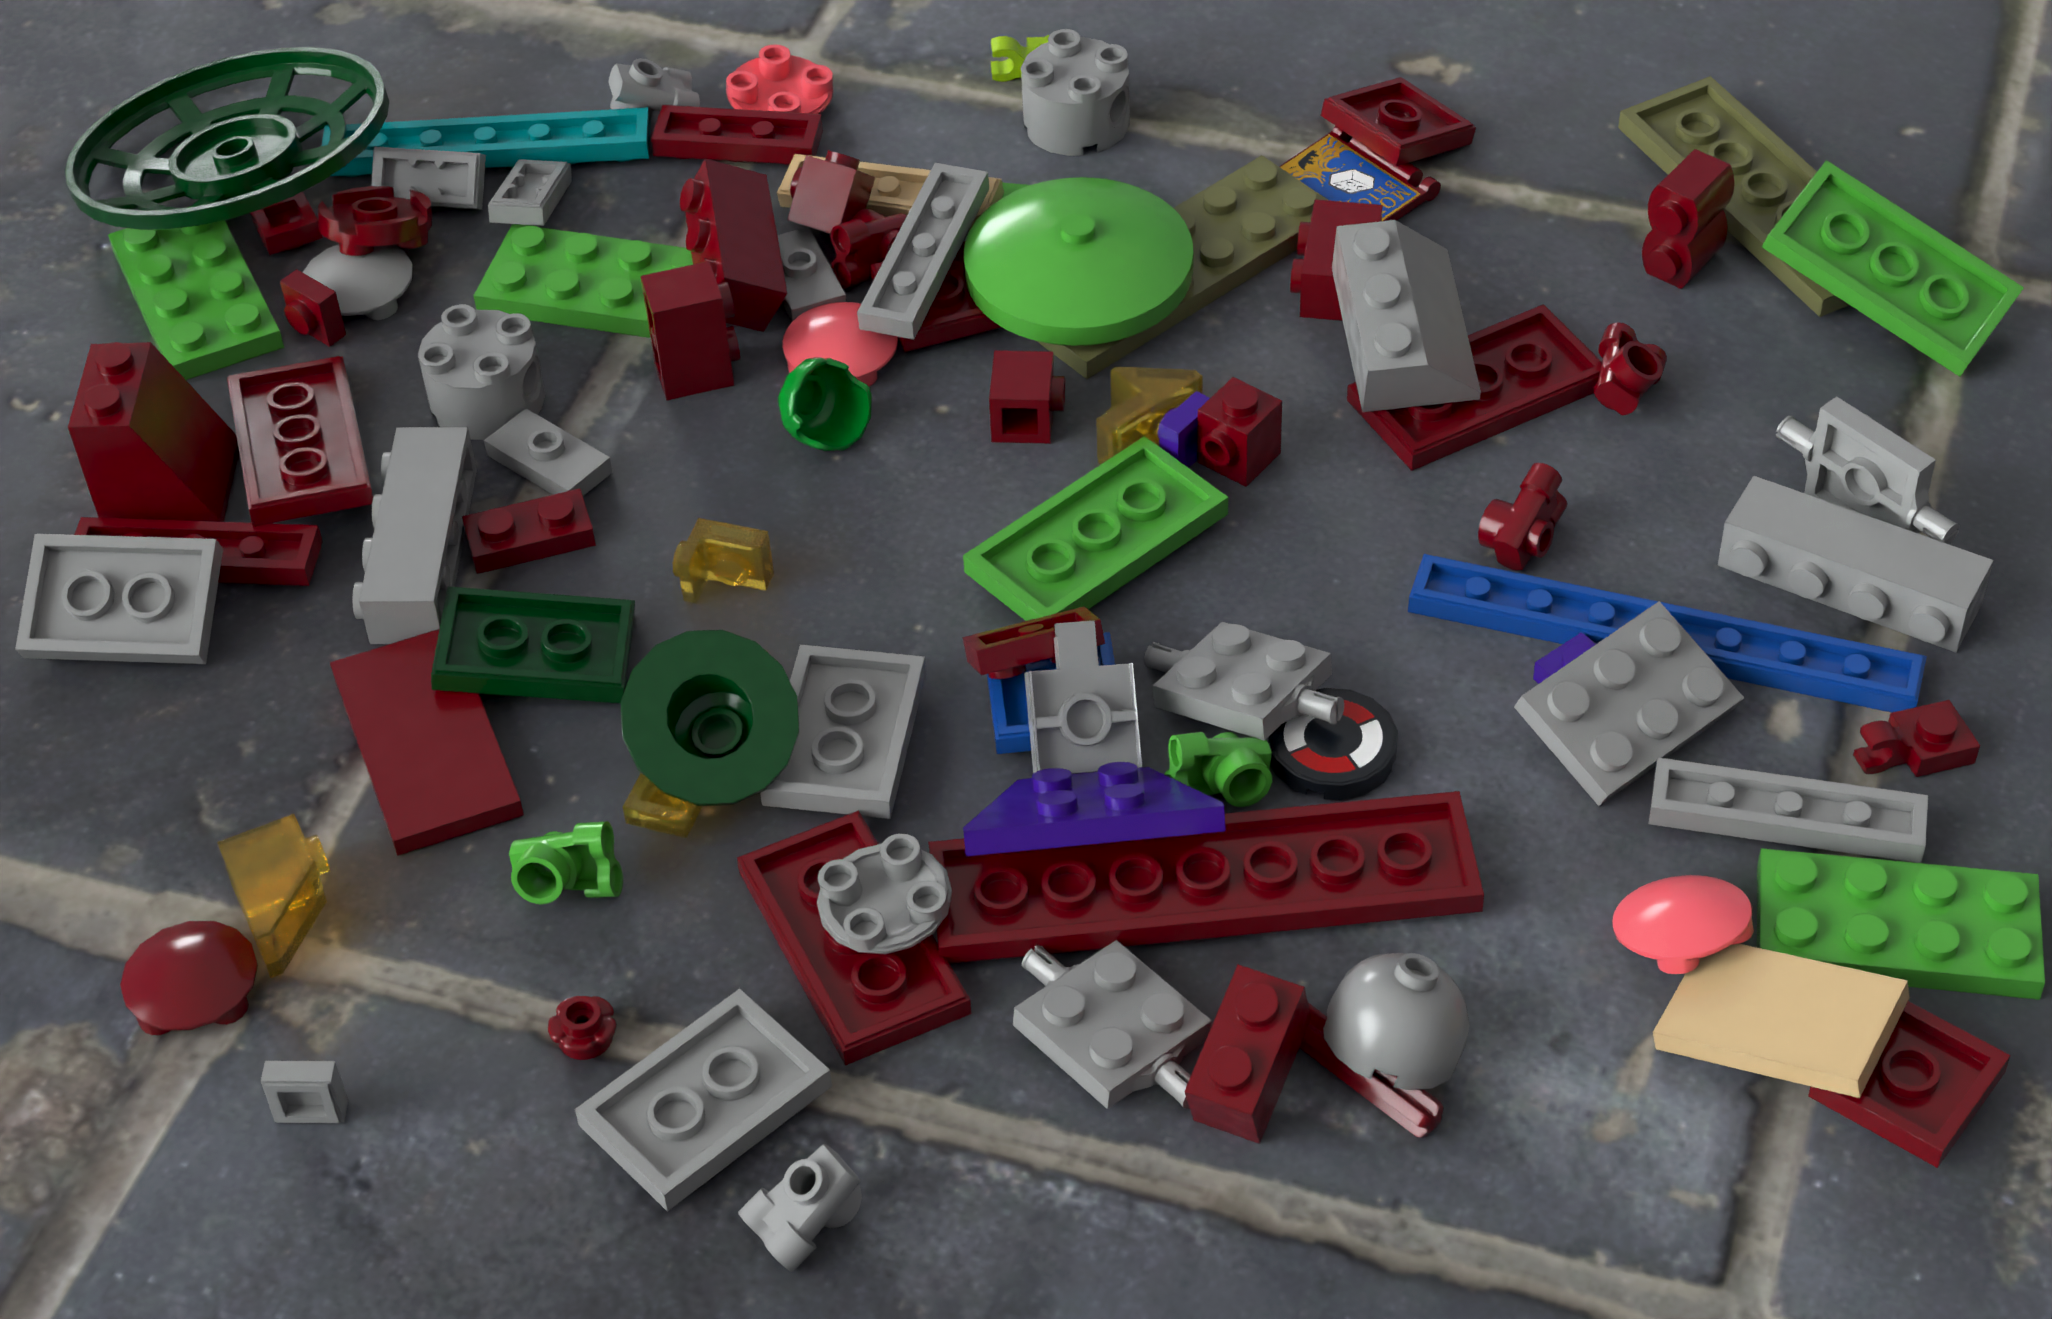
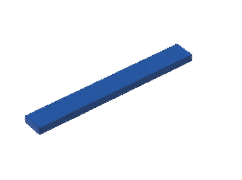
[1408,554,1927,713]

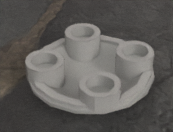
[303,244,413,320]
[817,833,952,954]

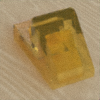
[1096,367,1203,465]

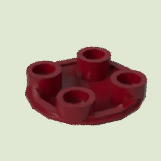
[120,921,258,1035]

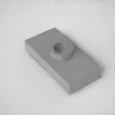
[371,147,486,210]
[488,159,572,226]
[777,227,846,321]
[484,408,613,496]

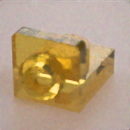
[673,518,774,603]

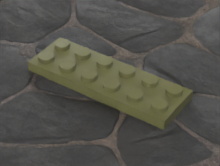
[1618,76,1849,317]
[1037,155,1328,379]

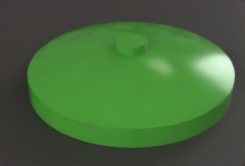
[964,177,1194,346]

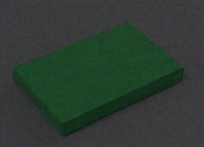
[431,586,635,703]

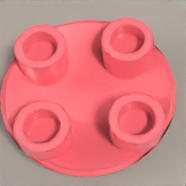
[726,45,833,114]
[783,302,898,386]
[1612,875,1754,974]

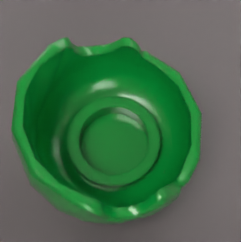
[778,357,872,451]

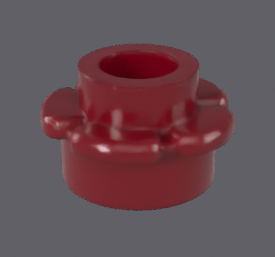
[548,996,617,1060]

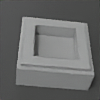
[261,1061,348,1123]

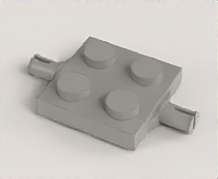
[1776,396,1960,544]
[1144,622,1344,741]
[1013,940,1212,1109]

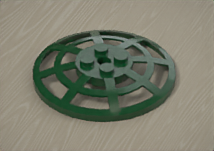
[64,47,389,230]

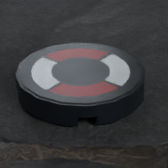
[1268,688,1398,800]

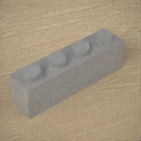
[352,427,477,644]
[1718,476,1994,653]

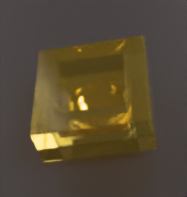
[623,773,703,838]

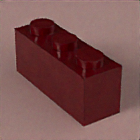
[680,158,788,332]

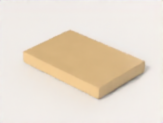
[1653,944,1910,1098]

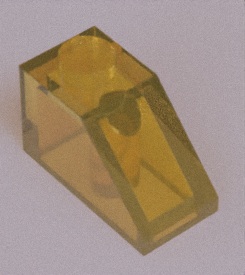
[217,814,331,978]

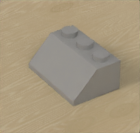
[1332,220,1481,412]

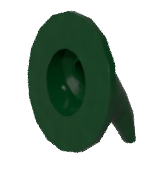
[620,630,800,806]

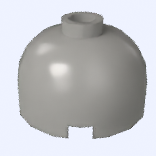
[1323,953,1470,1090]

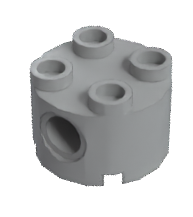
[1021,29,1130,156]
[418,304,545,440]

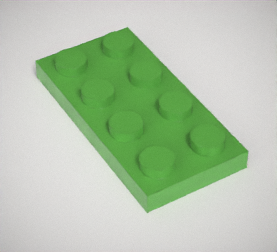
[1762,160,2024,377]
[108,206,284,380]
[474,224,693,338]
[963,436,1228,621]
[1757,848,2045,1000]

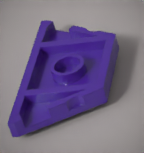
[963,762,1226,856]

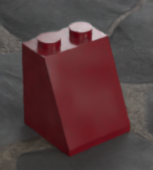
[68,342,239,522]

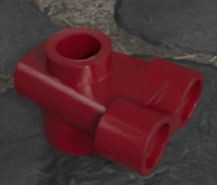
[831,209,907,289]
[1594,322,1667,415]
[1478,463,1568,571]

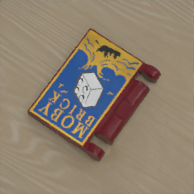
[1279,126,1441,221]

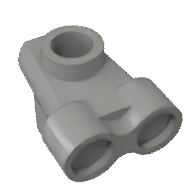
[608,58,700,119]
[738,1144,862,1272]

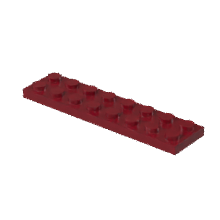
[928,791,1484,964]

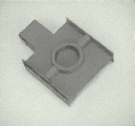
[1024,620,1142,774]

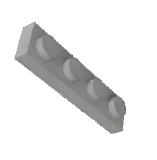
[857,163,989,340]
[1649,757,1928,863]

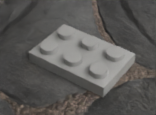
[15,534,223,664]
[1514,601,1744,806]
[760,645,926,819]
[575,988,832,1212]

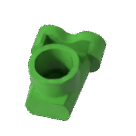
[1164,732,1272,807]
[509,821,623,904]

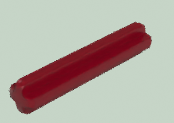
[1299,1003,1444,1138]

